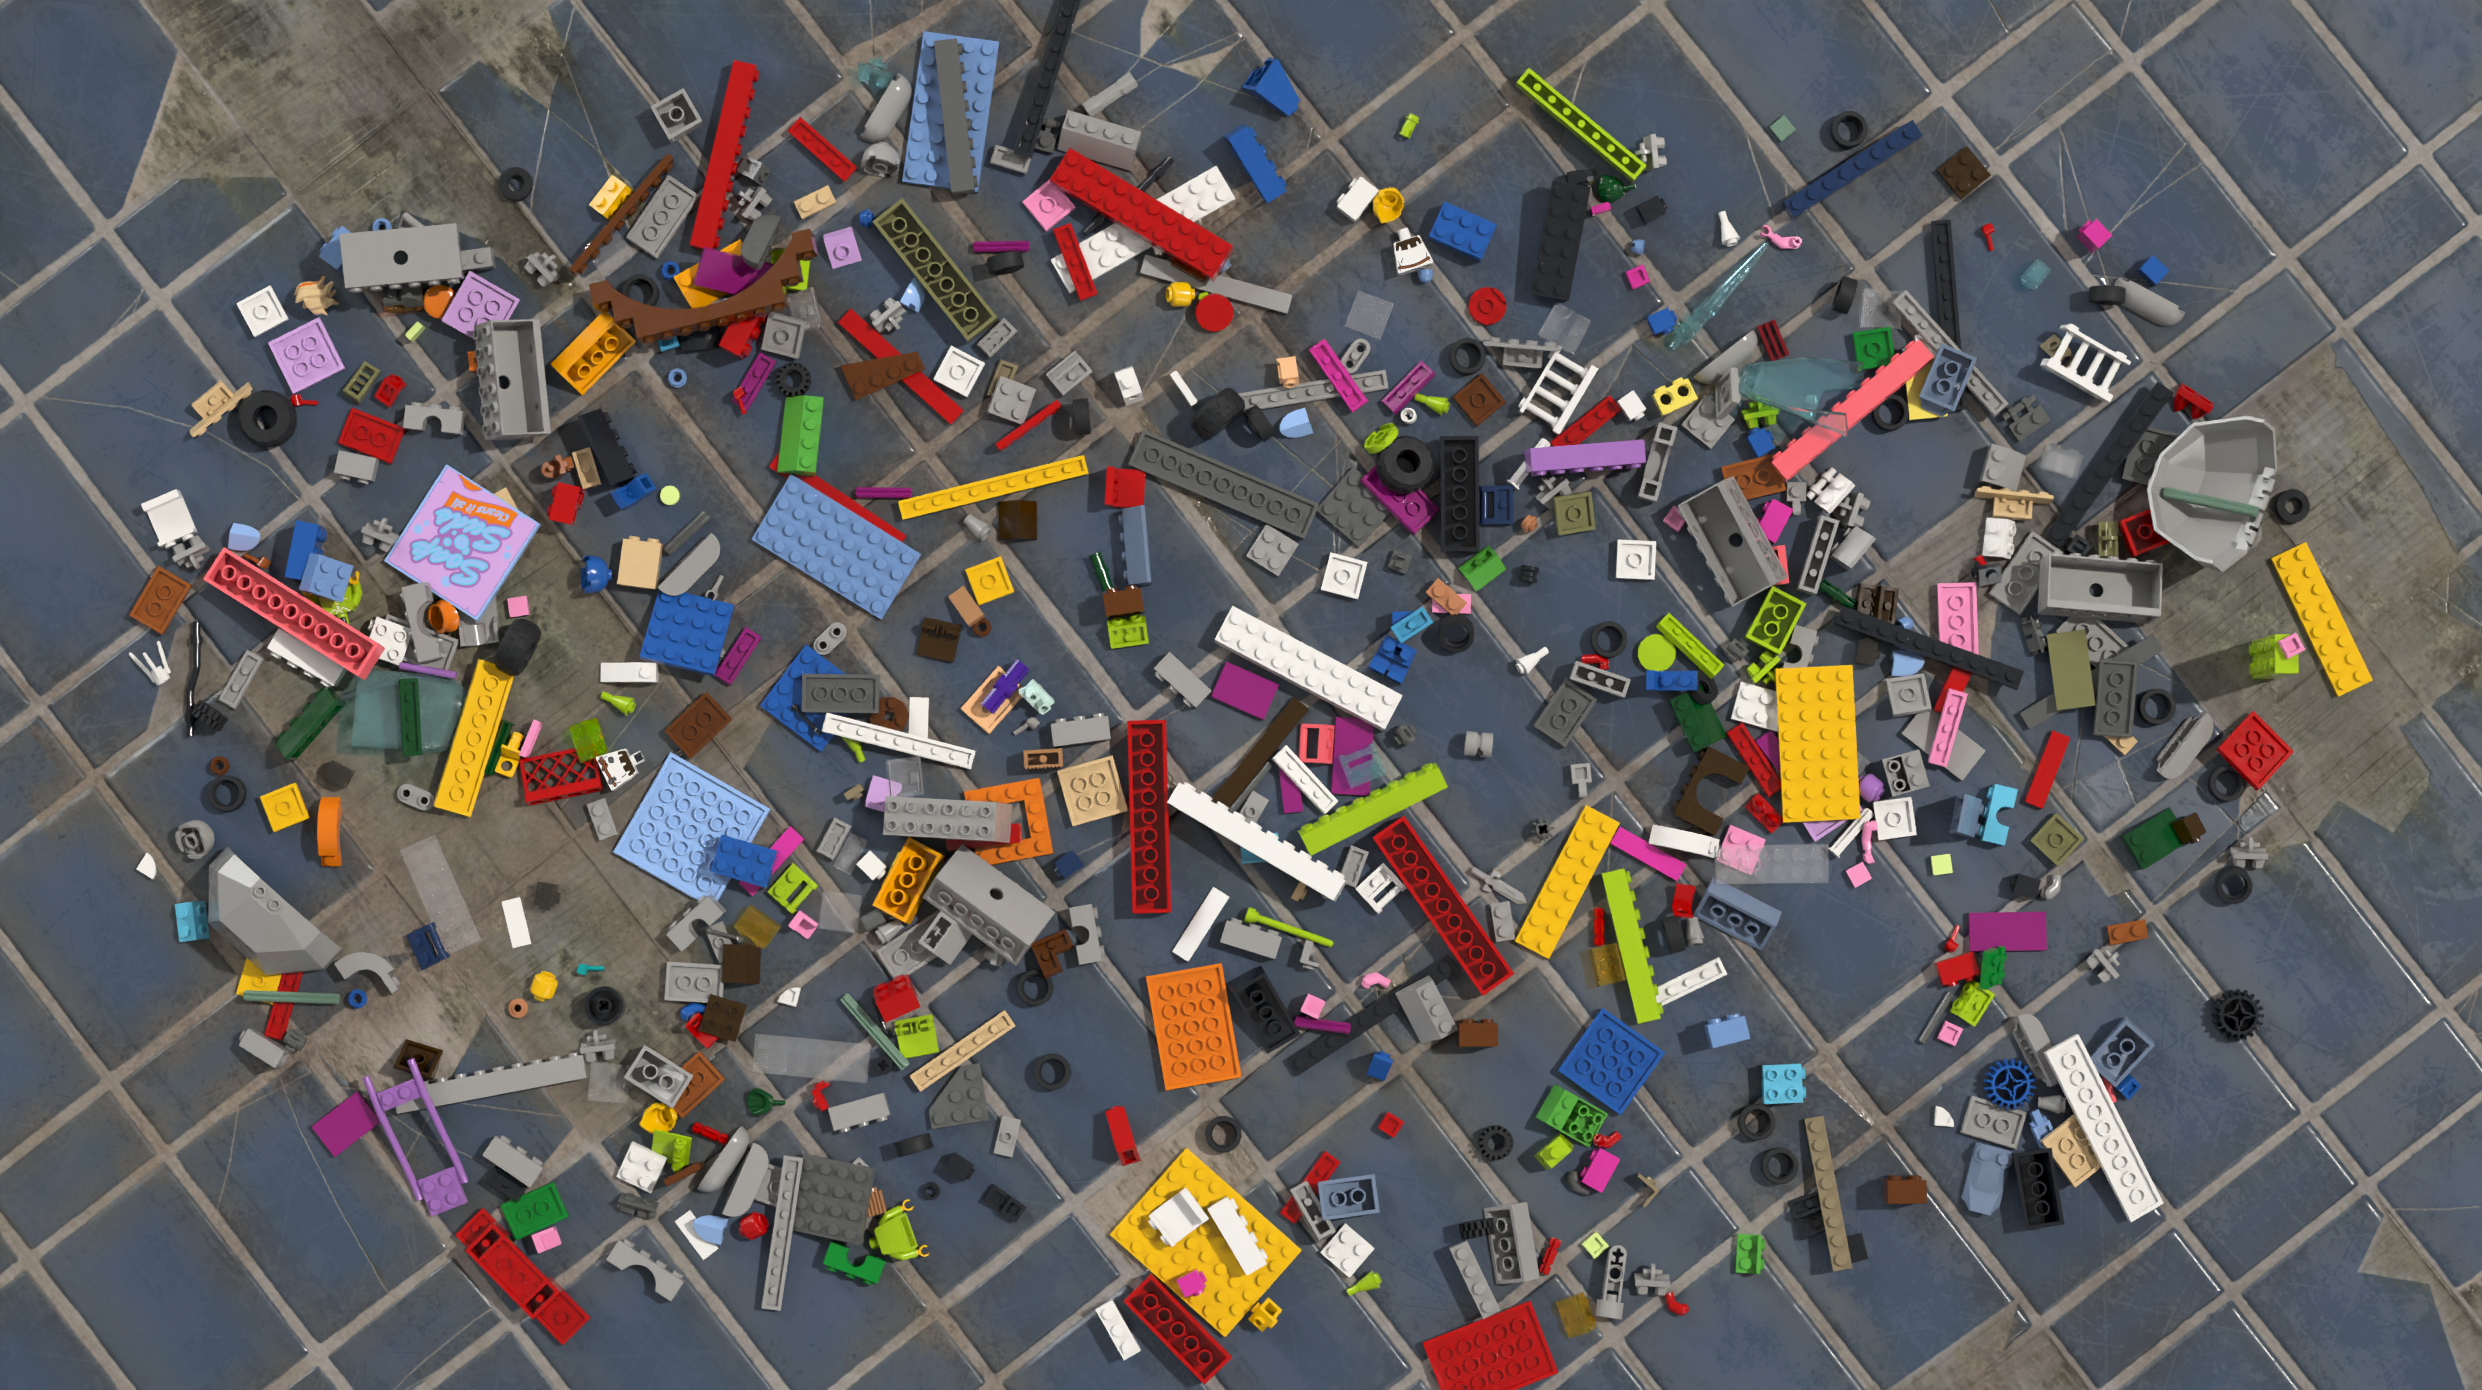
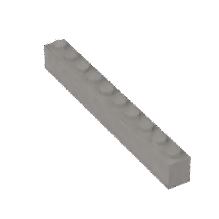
[396,1052,589,1114]

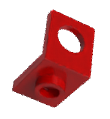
[1671,883,1695,918]
[685,1013,720,1049]

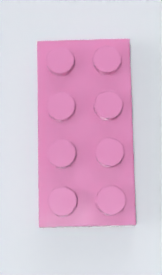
[1937,582,1979,655]

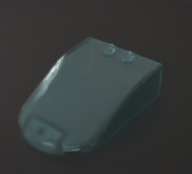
[352,670,468,752]

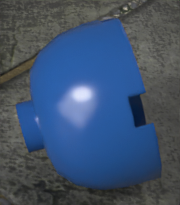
[581,555,612,593]

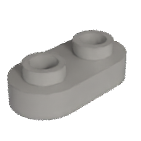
[1341,339,1370,374]
[814,622,847,655]
[397,784,435,810]

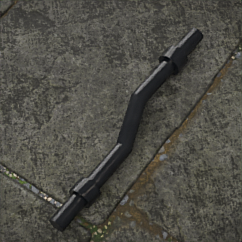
[1083,156,1174,236]
[184,621,203,737]

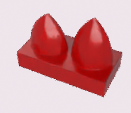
[2173,383,2214,419]
[1744,793,1783,834]

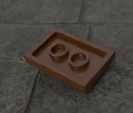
[665,692,733,759]

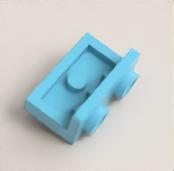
[175,900,209,942]

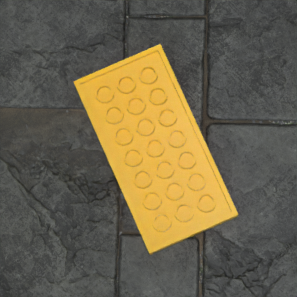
[1775,665,1860,823]

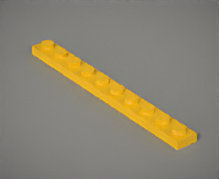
[898,455,1089,520]

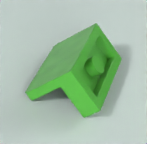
[1458,545,1506,591]

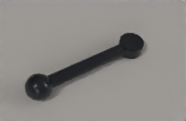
[791,704,822,735]
[871,997,890,1036]

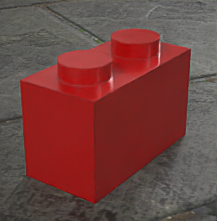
[1934,952,1980,988]

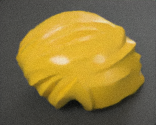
[1373,187,1404,223]
[639,1103,678,1134]

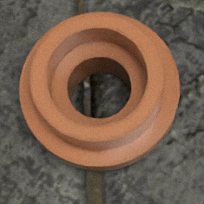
[1521,515,1538,533]
[509,998,528,1018]

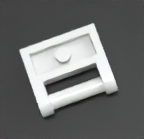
[1355,863,1406,914]

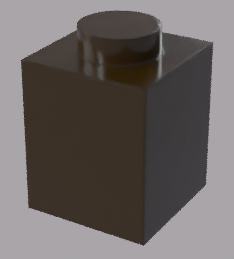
[2172,812,2207,844]

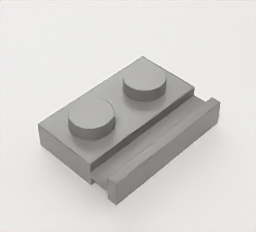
[1046,351,1093,396]

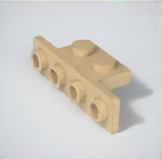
[189,380,253,438]
[1975,486,2054,521]

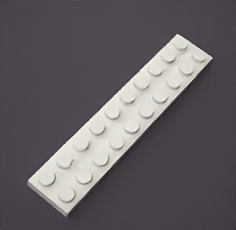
[1051,166,1235,293]
[2043,1034,2164,1222]

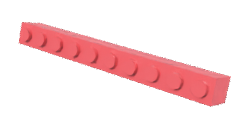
[1771,340,1934,482]

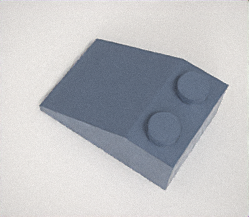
[1949,794,1984,838]
[2090,1016,2155,1087]
[1317,1174,1380,1221]

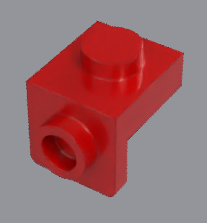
[811,1080,831,1111]

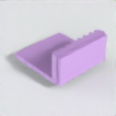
[823,226,862,269]
[864,775,902,812]

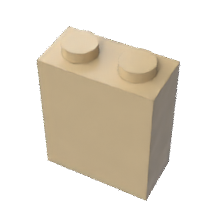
[617,536,663,590]

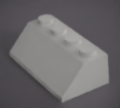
[1057,110,1141,172]
[1484,1202,1540,1285]

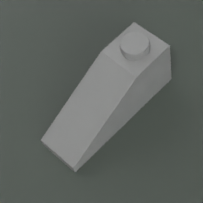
[1290,1181,1336,1244]

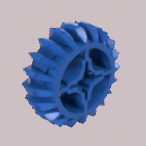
[1983,1058,2036,1110]

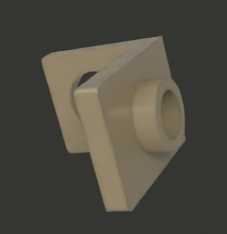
[2040,334,2074,368]
[1636,1173,1660,1208]

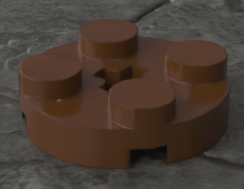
[870,697,909,732]

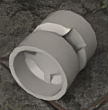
[1464,731,1493,758]

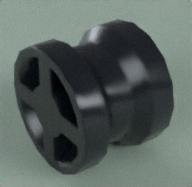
[1518,565,1540,584]
[874,1055,894,1075]

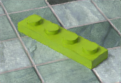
[1656,613,1724,679]

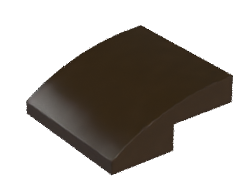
[1855,583,1899,624]

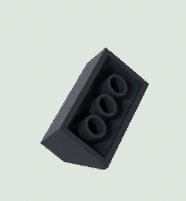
[577,408,637,488]
[2013,1147,2065,1230]

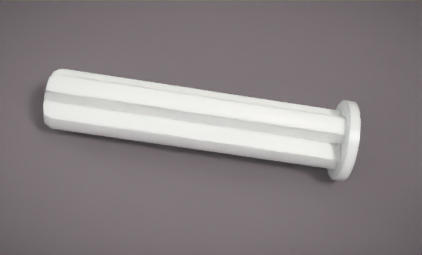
[1507,438,1551,490]
[1827,808,1874,858]

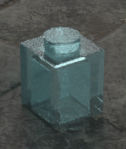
[2020,258,2052,290]

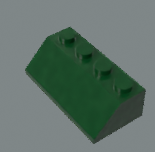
[275,687,346,760]

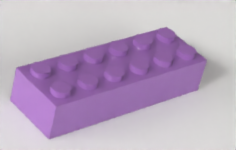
[1524,440,1646,476]

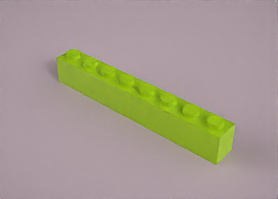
[1516,68,1647,183]
[1298,763,1448,856]
[1602,868,1664,1024]

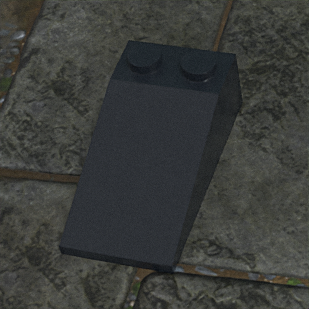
[1228,965,1301,1054]

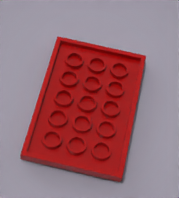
[1422,1300,1558,1390]

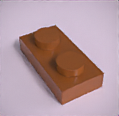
[2106,919,2148,945]

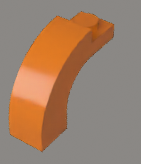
[317,797,342,866]

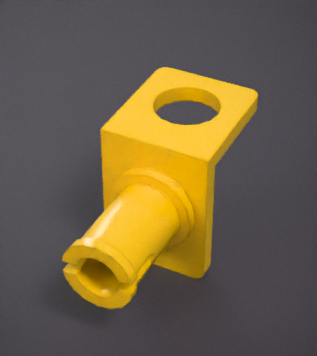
[495,732,524,778]

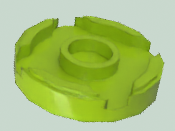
[1364,423,1399,454]
[1637,634,1676,671]

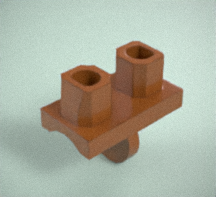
[541,455,574,480]

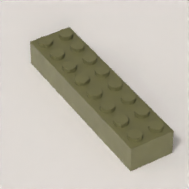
[872,198,999,343]

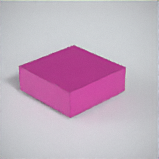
[1590,202,1611,217]
[1625,264,1650,290]

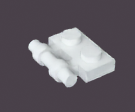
[1806,467,1855,514]

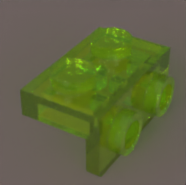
[569,718,609,763]

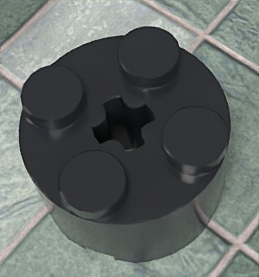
[585,986,626,1025]

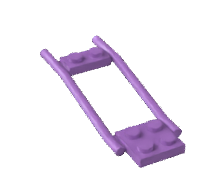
[362,1058,469,1216]

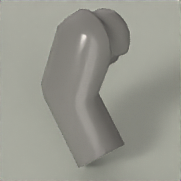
[2040,875,2062,900]

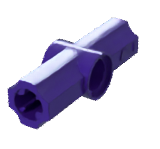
[981,660,1030,714]

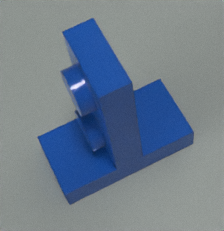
[1646,670,1698,692]

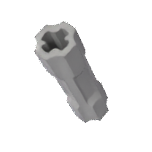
[1082,72,1138,117]

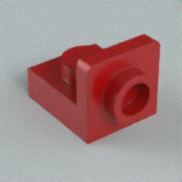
[374,374,407,407]

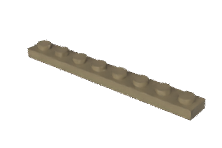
[1804,1116,1852,1272]

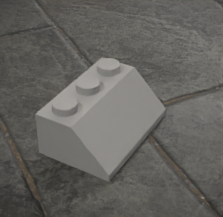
[1395,975,1458,1044]

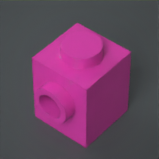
[1176,1269,1207,1298]

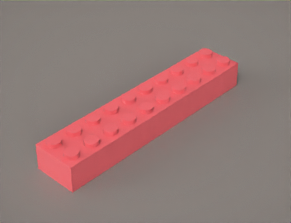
[203,547,385,680]

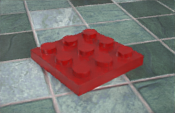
[2216,711,2294,791]

